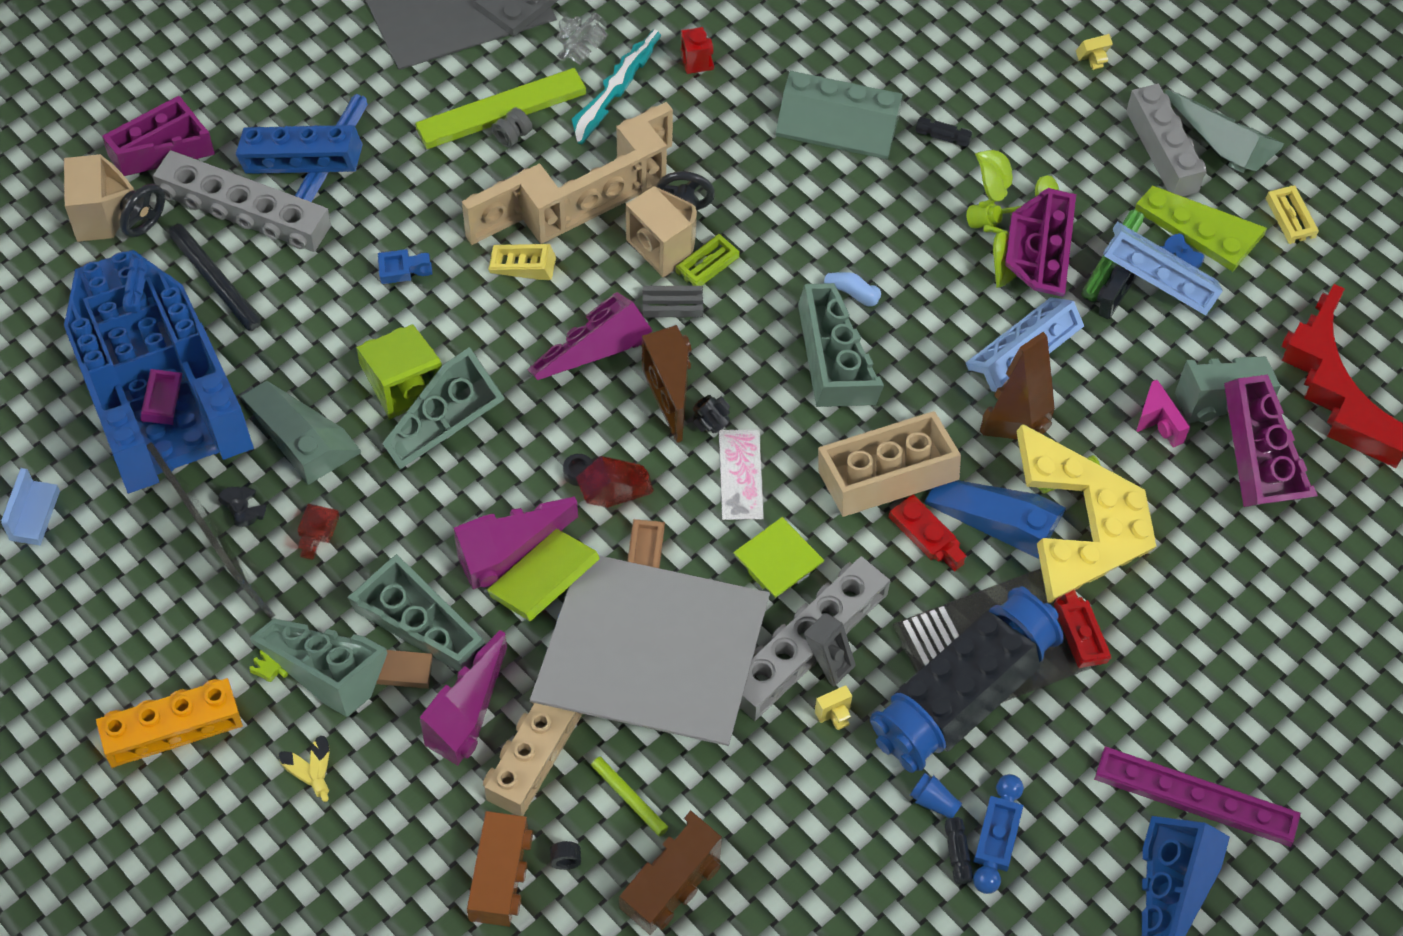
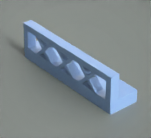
[1103,221,1223,315]
[966,297,1084,392]

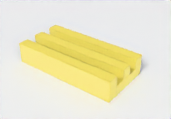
[1266,185,1319,244]

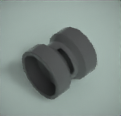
[492,107,532,148]

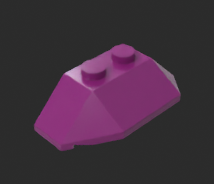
[1005,188,1076,297]

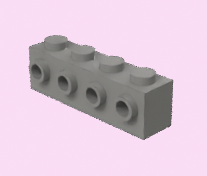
[1126,83,1206,197]

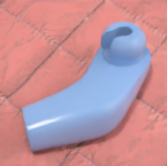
[824,272,881,307]

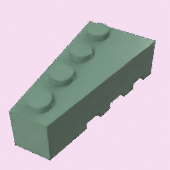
[798,283,884,407]
[347,554,486,672]

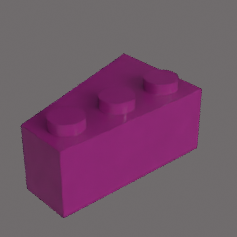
[102,96,215,176]

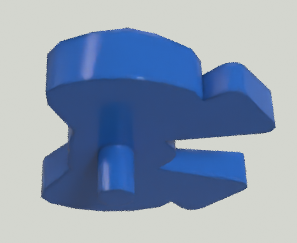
[1160,233,1204,268]

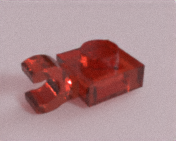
[297,503,340,560]

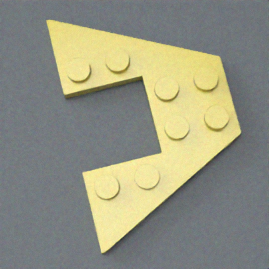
[1017,425,1156,603]

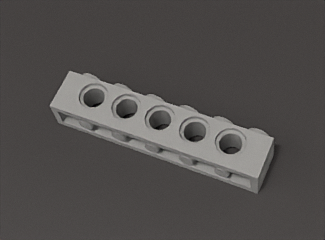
[153,150,331,252]
[739,556,890,721]

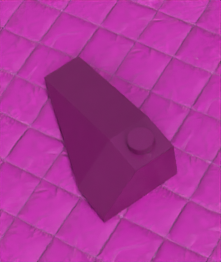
[527,292,653,380]
[454,496,578,589]
[420,630,507,766]

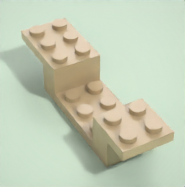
[462,102,673,245]

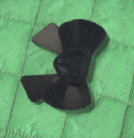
[218,486,267,527]

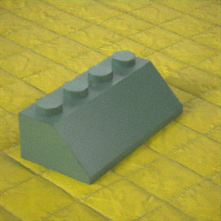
[775,70,903,160]

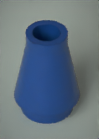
[910,773,962,818]

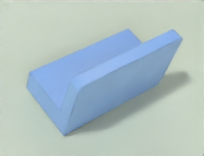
[1,468,60,546]

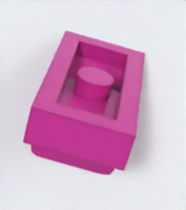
[1136,380,1190,448]

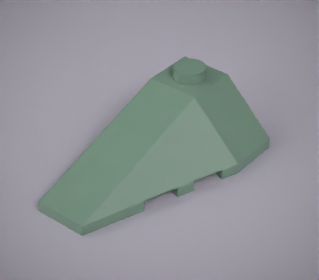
[1164,89,1284,173]
[382,347,505,469]
[250,618,388,717]

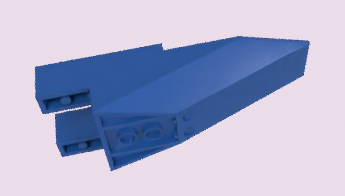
[64,250,254,494]

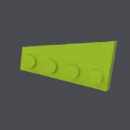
[1135,185,1267,272]

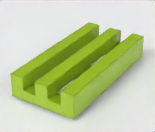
[676,234,740,286]

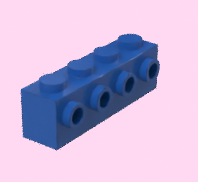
[235,125,363,174]

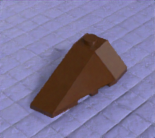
[980,332,1055,439]

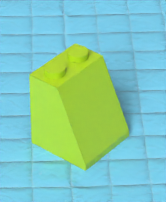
[356,324,442,420]

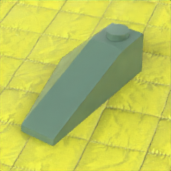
[240,381,361,485]

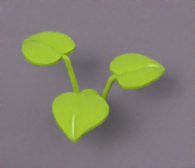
[966,150,1059,288]

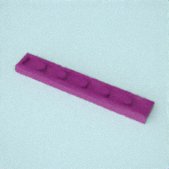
[1094,746,1301,847]

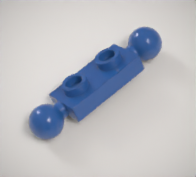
[973,774,1024,894]

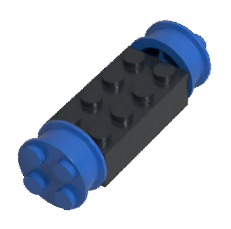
[870,586,1063,773]

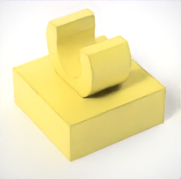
[1076,34,1113,70]
[815,685,852,730]

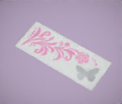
[719,430,764,520]

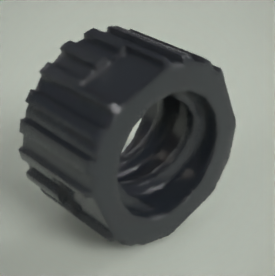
[550,841,581,870]

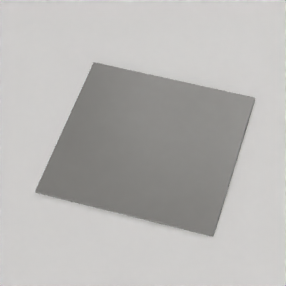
[530,556,770,746]

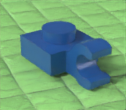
[378,249,433,284]

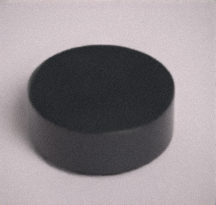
[563,454,594,486]

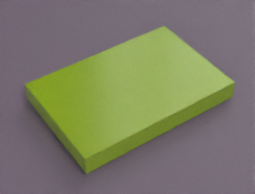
[487,528,600,621]

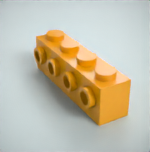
[96,678,243,768]

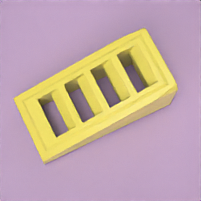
[488,244,556,280]

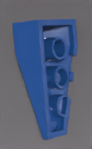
[924,480,1066,559]

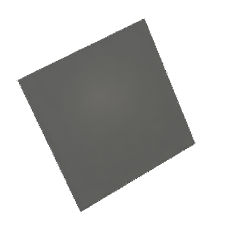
[365,0,557,70]

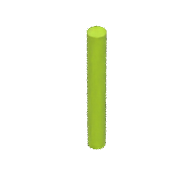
[591,756,669,837]

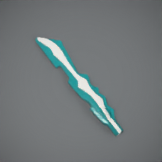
[571,29,661,144]

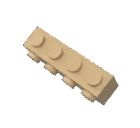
[483,702,582,816]

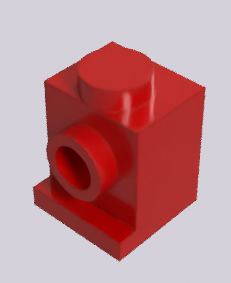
[681,27,714,74]

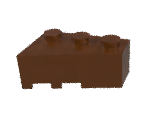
[619,810,722,935]

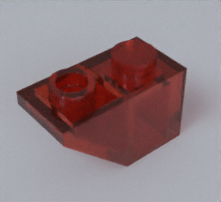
[576,456,654,508]

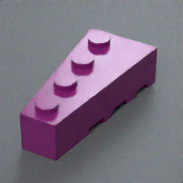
[1224,374,1318,507]

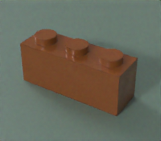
[467,811,533,927]

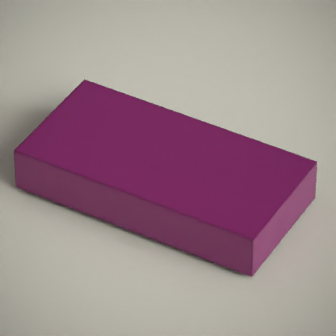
[141,369,183,425]

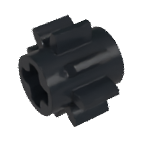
[692,395,730,433]

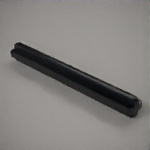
[168,223,261,331]

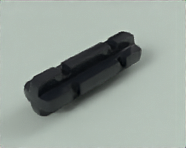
[916,116,972,147]
[944,817,973,885]

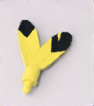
[278,736,330,802]

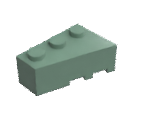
[1175,356,1281,423]

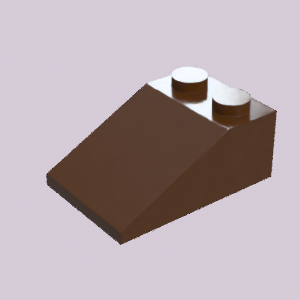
[642,325,692,443]

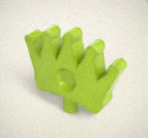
[249,650,288,682]

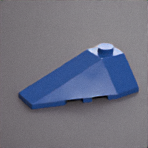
[1142,816,1230,936]

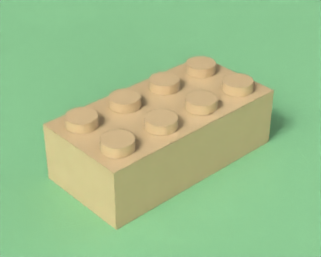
[818,411,961,517]

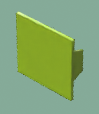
[733,517,824,598]

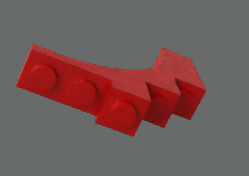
[1281,284,1403,468]

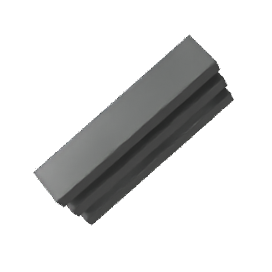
[643,286,703,317]

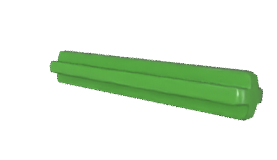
[1082,210,1144,302]

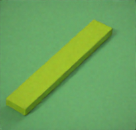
[415,67,586,149]

